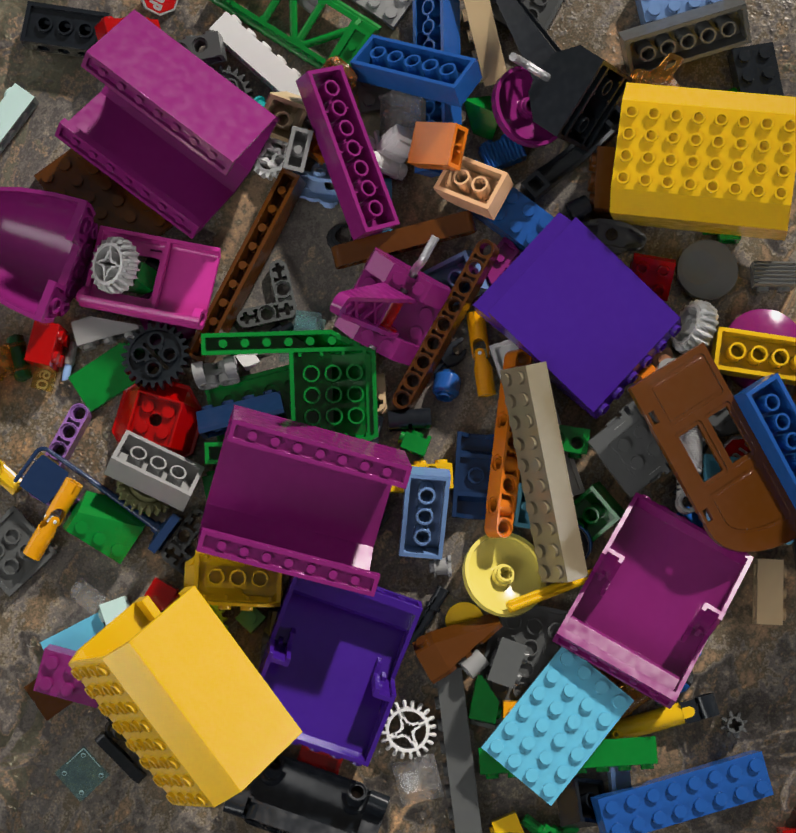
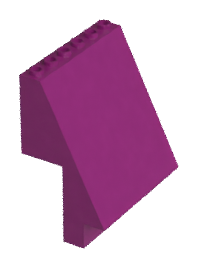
[552,492,754,709]

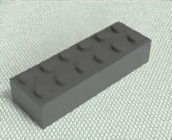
[618,0,752,79]

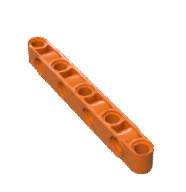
[484,349,532,538]

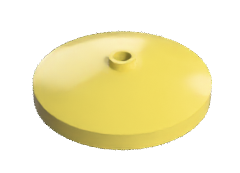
[462,533,547,617]

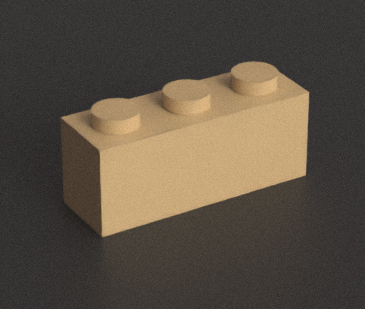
[752,559,787,625]

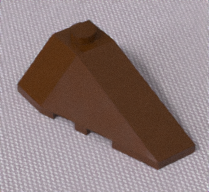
[412,614,503,684]

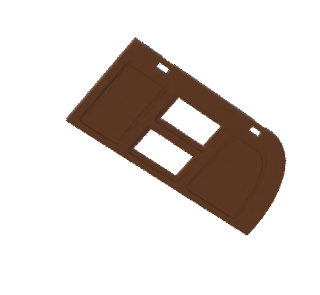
[627,342,796,552]

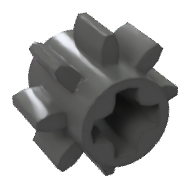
[719,711,748,738]

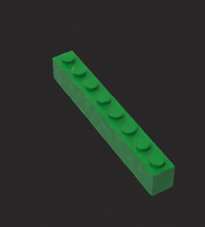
[478,736,659,779]

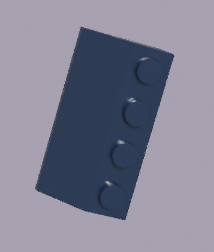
[196,389,287,439]

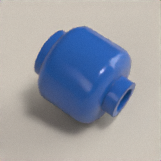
[432,369,461,402]

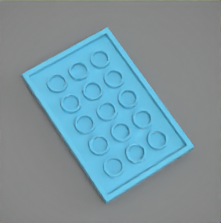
[481,646,634,806]

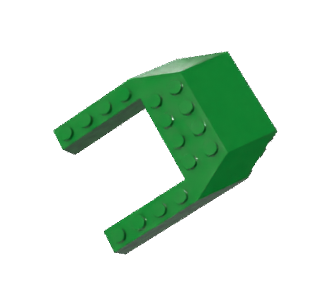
[201,330,378,464]

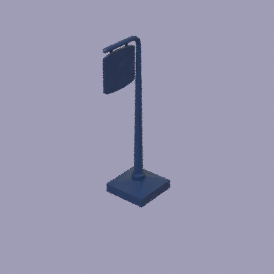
[13,447,184,554]

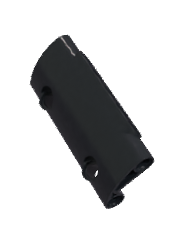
[223,754,391,833]

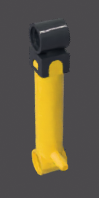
[604,692,720,739]

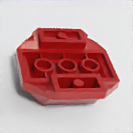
[112,381,201,458]

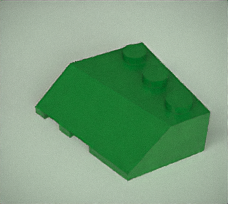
[62,490,147,564]

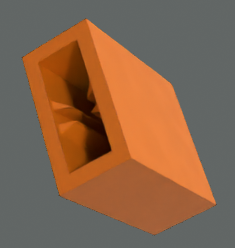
[407,121,469,171]

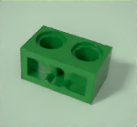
[559,424,591,460]

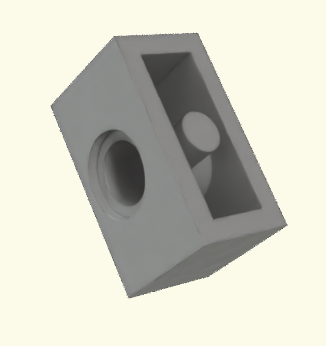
[282,126,313,173]

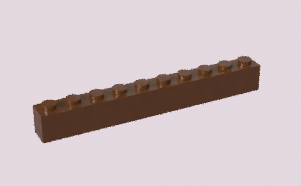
[187,168,306,363]

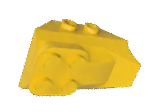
[184,550,283,611]

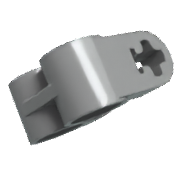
[191,355,240,390]

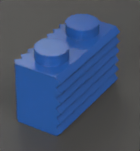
[478,134,527,170]

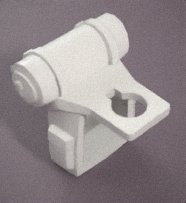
[373,124,413,181]

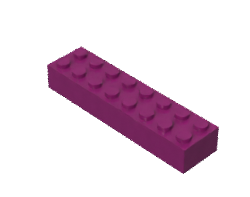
[296,65,400,240]

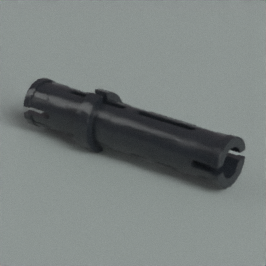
[409,585,450,645]

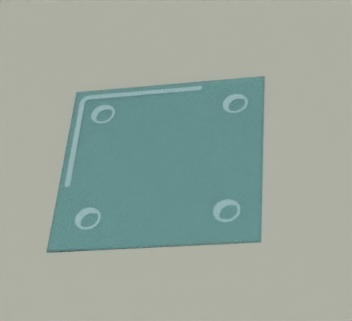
[55,746,109,802]

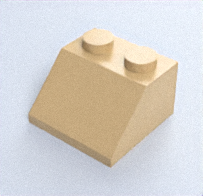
[264,91,307,143]

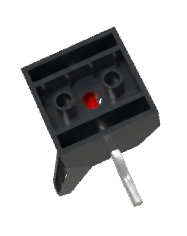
[496,0,633,151]

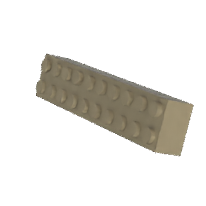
[500,361,588,583]

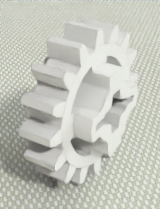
[253,137,290,181]

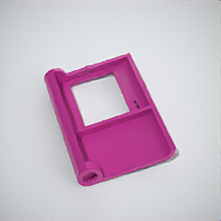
[76,225,221,330]

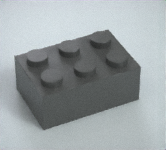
[484,636,529,689]

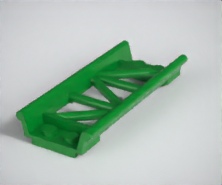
[209,0,382,81]

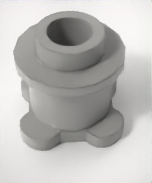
[429,555,452,578]

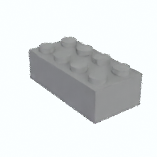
[104,430,205,512]

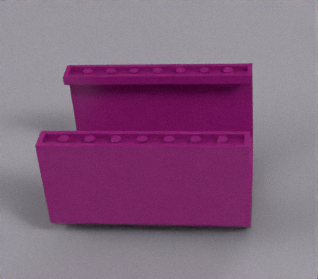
[54,10,279,239]
[196,405,412,597]

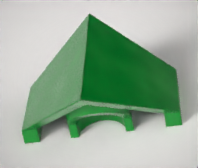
[464,96,498,140]

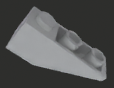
[71,316,140,351]

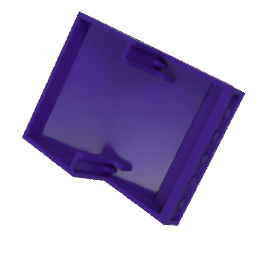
[473,212,682,419]
[258,576,423,767]

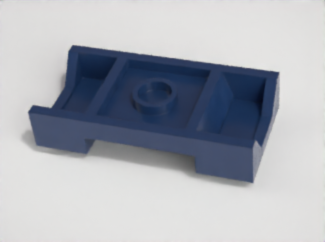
[451,431,494,520]

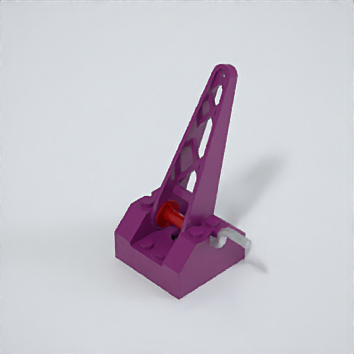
[330,235,451,366]

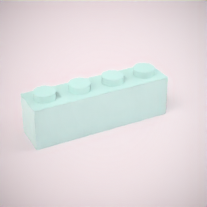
[0,83,39,154]

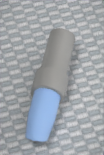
[62,341,78,381]

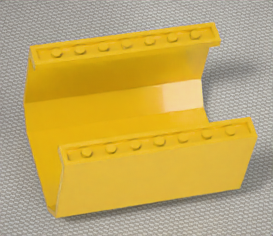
[610,82,796,241]
[68,586,302,808]

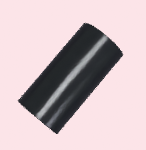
[388,408,432,432]

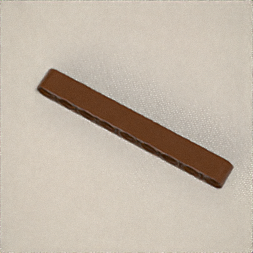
[392,239,499,410]

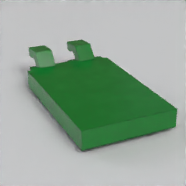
[68,342,145,413]

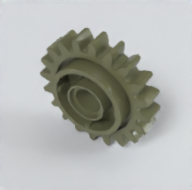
[116,481,171,517]

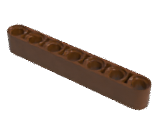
[331,210,477,269]

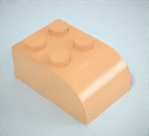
[433,156,514,220]

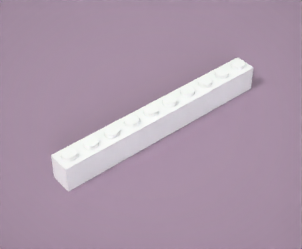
[209,12,376,151]

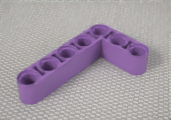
[29,403,92,516]

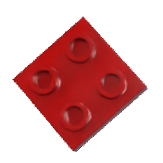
[629,253,676,301]

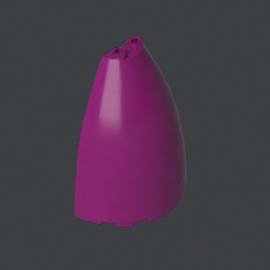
[0,187,98,323]

